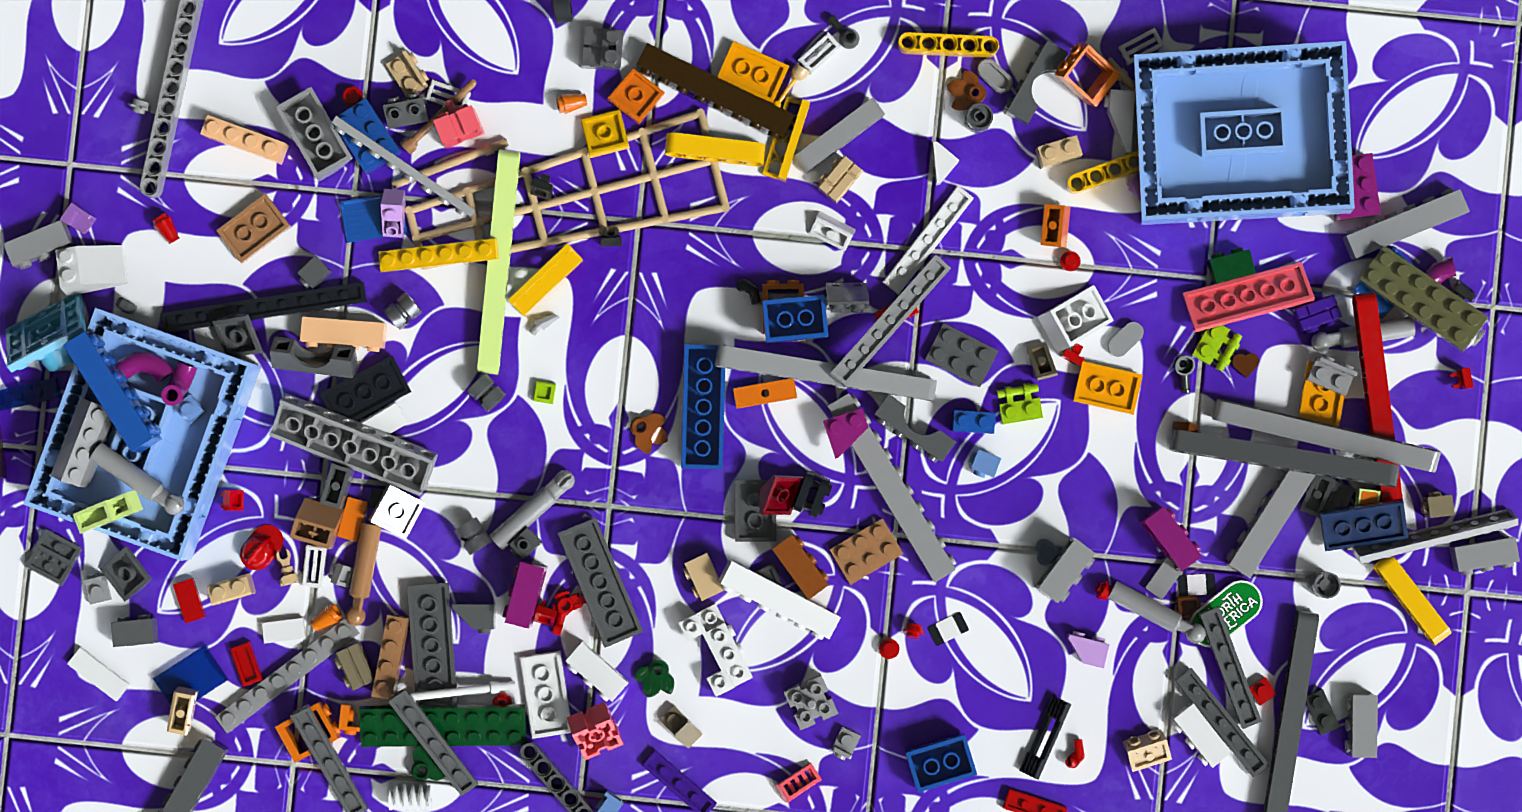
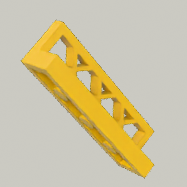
[762,97,810,182]
[508,243,583,316]

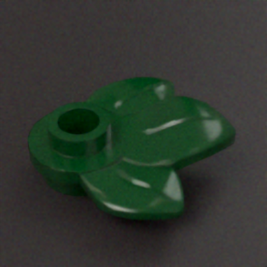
[634,659,675,698]
[411,745,446,781]

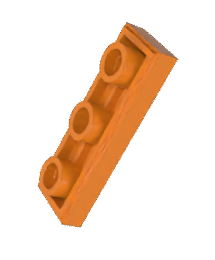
[733,379,797,409]

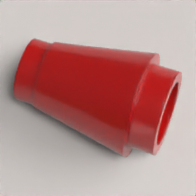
[152,213,180,244]

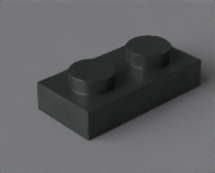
[1306,689,1340,735]

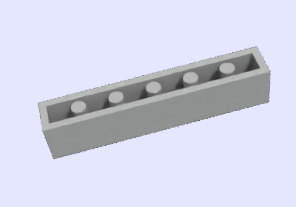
[1342,188,1470,260]
[1226,470,1315,578]

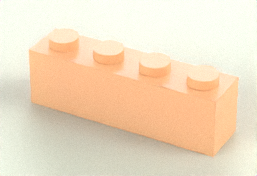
[200,115,289,165]
[300,317,387,352]

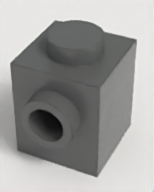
[298,256,333,289]
[509,527,543,559]

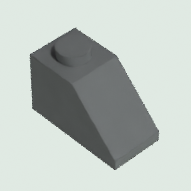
[452,604,496,633]

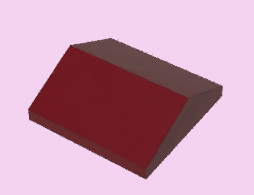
[759,475,804,515]

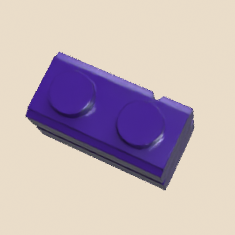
[1292,294,1342,334]

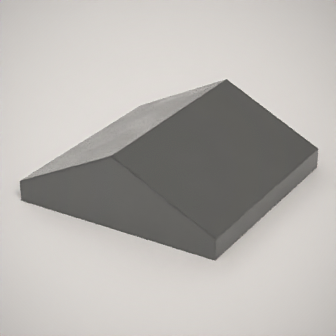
[212,313,263,357]
[100,546,152,602]

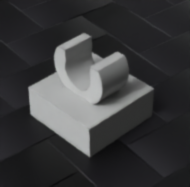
[328,563,353,588]

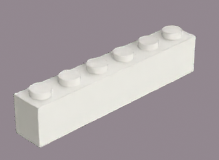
[718,559,841,640]

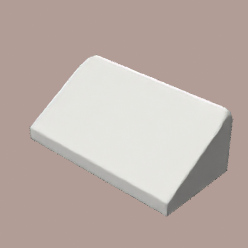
[809,212,856,251]
[360,401,408,434]

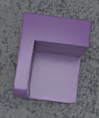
[60,202,97,234]

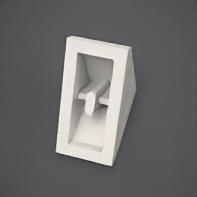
[932,142,959,185]

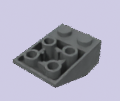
[826,282,869,313]

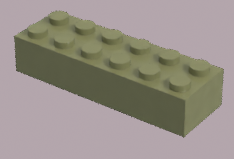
[1359,246,1488,353]

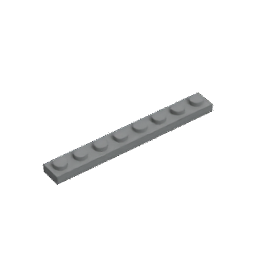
[332,116,475,217]
[830,255,951,388]
[1352,508,1519,564]
[215,619,360,733]

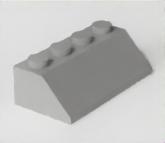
[276,87,352,181]
[50,397,113,488]

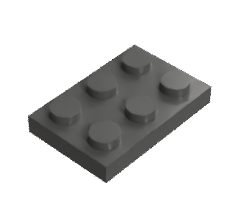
[925,323,998,388]
[735,480,776,542]

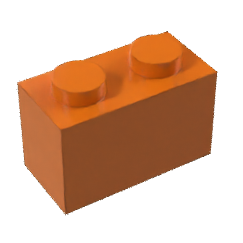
[1041,204,1071,248]

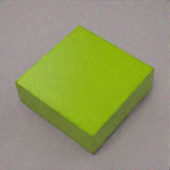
[533,381,557,404]

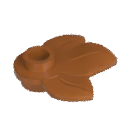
[947,71,987,111]
[630,413,668,454]

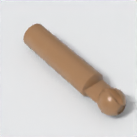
[345,523,382,626]

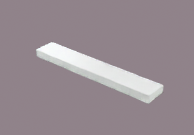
[882,186,974,295]

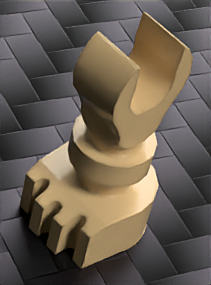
[276,549,299,586]

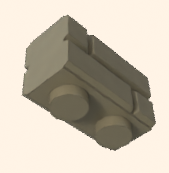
[334,642,375,691]

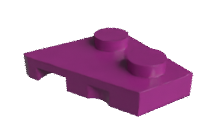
[823,408,869,459]

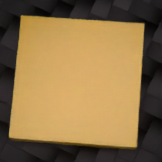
[580,109,630,158]

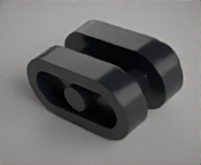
[793,471,833,518]

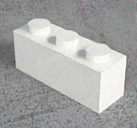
[566,641,630,702]
[1171,702,1232,768]

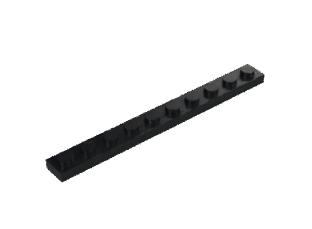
[160,282,367,333]

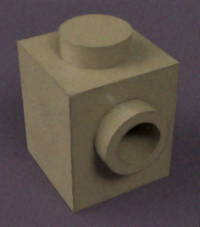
[1421,491,1455,518]

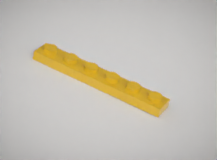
[379,238,499,272]

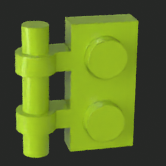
[1191,325,1242,372]
[997,383,1043,425]

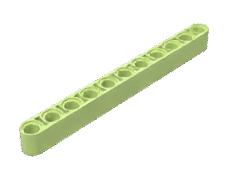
[477,149,520,375]

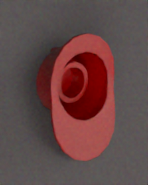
[240,525,284,570]

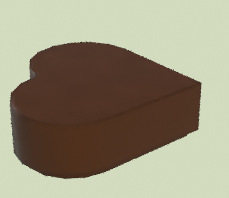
[1231,353,1259,378]
[1172,421,1199,433]
[1176,596,1201,620]

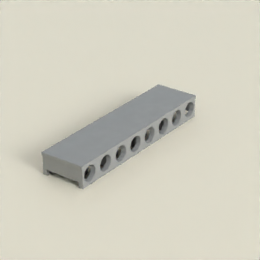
[269,393,438,496]

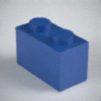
[951,410,996,434]

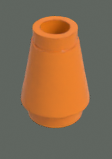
[556,93,587,114]
[310,604,342,631]

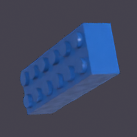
[63,331,162,453]
[681,344,726,470]

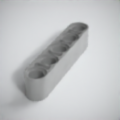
[793,98,885,174]

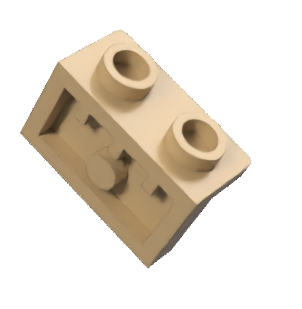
[386,50,429,97]
[1123,729,1172,772]

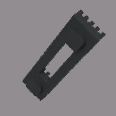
[1019,695,1072,780]

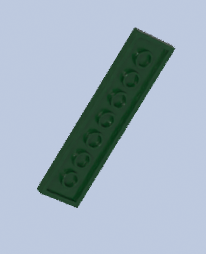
[359,704,527,747]

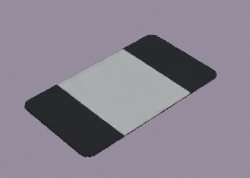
[1178,574,1216,596]
[928,612,969,646]

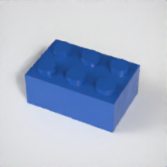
[331,98,402,175]
[762,295,828,343]
[904,733,977,793]

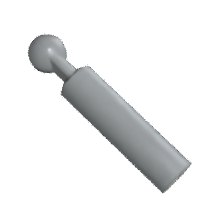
[1311,316,1415,352]
[90,443,184,515]
[489,470,575,550]
[1107,581,1206,644]

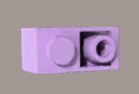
[381,189,406,238]
[1066,631,1110,669]

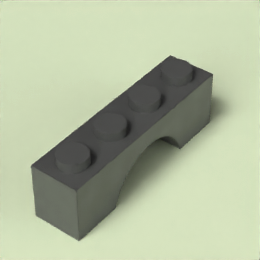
[1005,40,1069,126]
[270,337,357,378]
[874,394,956,463]

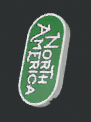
[1189,580,1263,647]

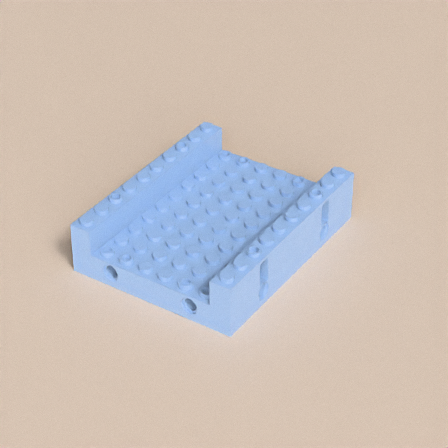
[1134,41,1355,225]
[23,308,262,561]

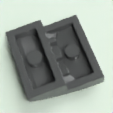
[1300,475,1356,519]
[25,529,82,587]

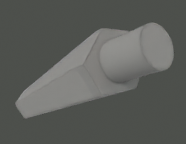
[529,313,560,336]

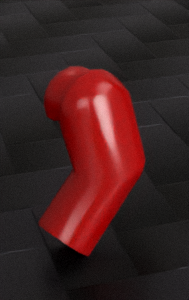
[1065,739,1085,768]

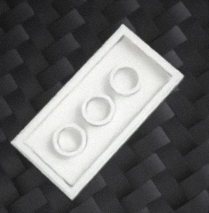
[519,650,571,739]

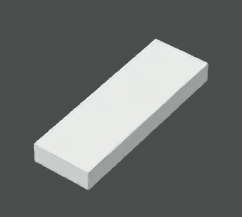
[67,647,130,701]

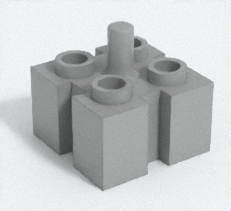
[784,674,838,730]

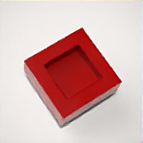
[1249,677,1277,706]

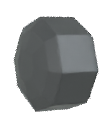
[115,297,137,314]

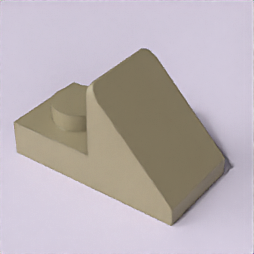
[1027,343,1058,381]
[659,705,703,749]

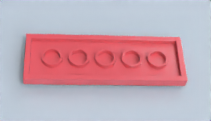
[1182,262,1315,332]

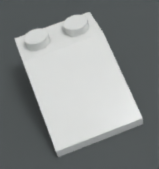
[55,245,128,296]
[1038,285,1114,353]

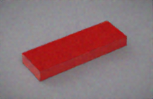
[1002,788,1068,812]

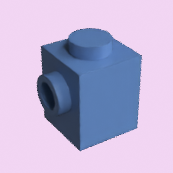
[968,449,1001,478]

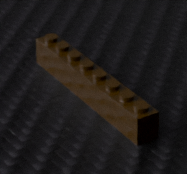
[636,43,794,140]

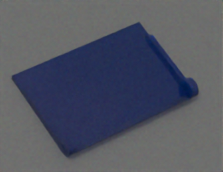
[153,644,229,705]

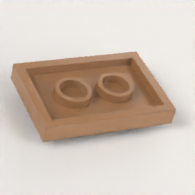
[216,193,291,264]
[829,518,903,585]

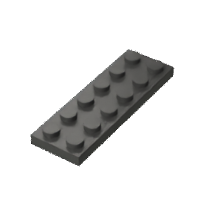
[557,518,643,648]
[407,582,458,705]

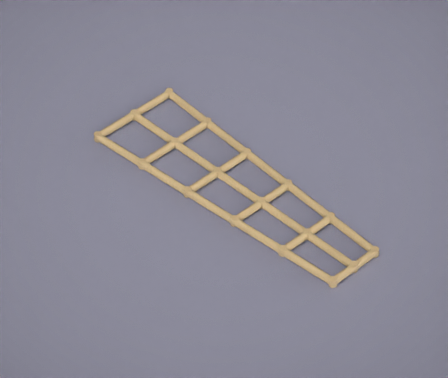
[405,108,730,270]

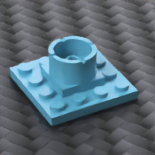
[6,294,86,372]

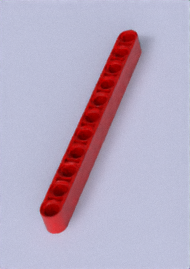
[1352,292,1403,502]

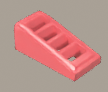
[775,762,822,803]

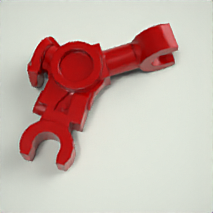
[552,590,586,636]

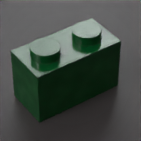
[1206,247,1256,285]

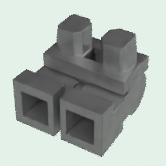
[582,26,624,70]

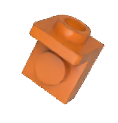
[338,703,360,735]

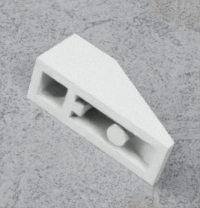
[1104,89,1135,155]

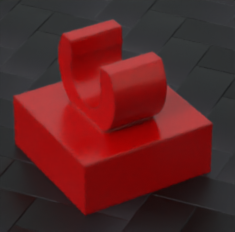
[1060,343,1085,367]
[1448,367,1474,390]
[220,490,244,511]
[534,600,557,627]

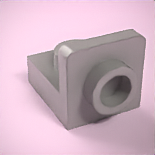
[81,573,112,605]
[831,726,861,761]

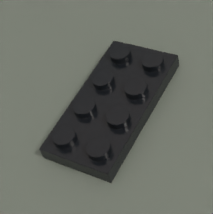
[319,356,412,421]

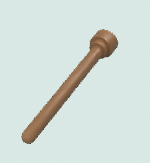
[400,79,477,154]

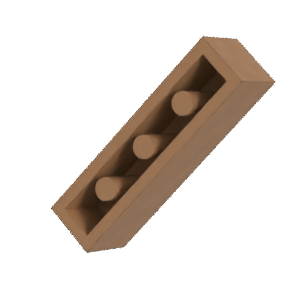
[371,614,410,700]

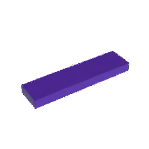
[642,749,717,812]

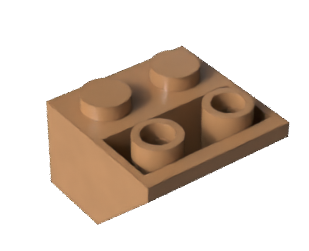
[289,498,344,549]

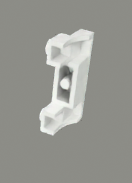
[679,603,753,697]

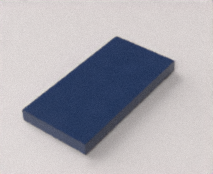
[1319,498,1408,552]

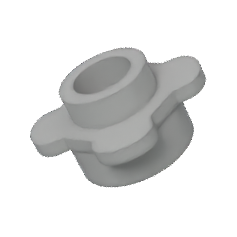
[128,99,151,115]

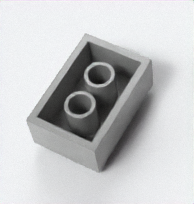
[1034,538,1095,603]

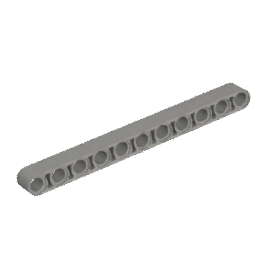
[140,0,204,198]
[715,345,937,401]
[1212,399,1441,472]

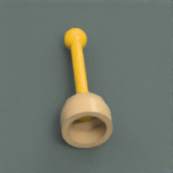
[773,63,810,107]

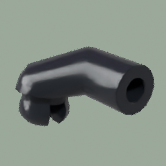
[736,279,761,305]

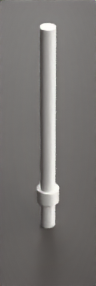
[391,681,516,700]

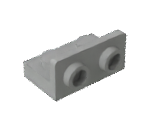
[1306,355,1358,396]

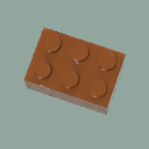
[772,534,829,600]

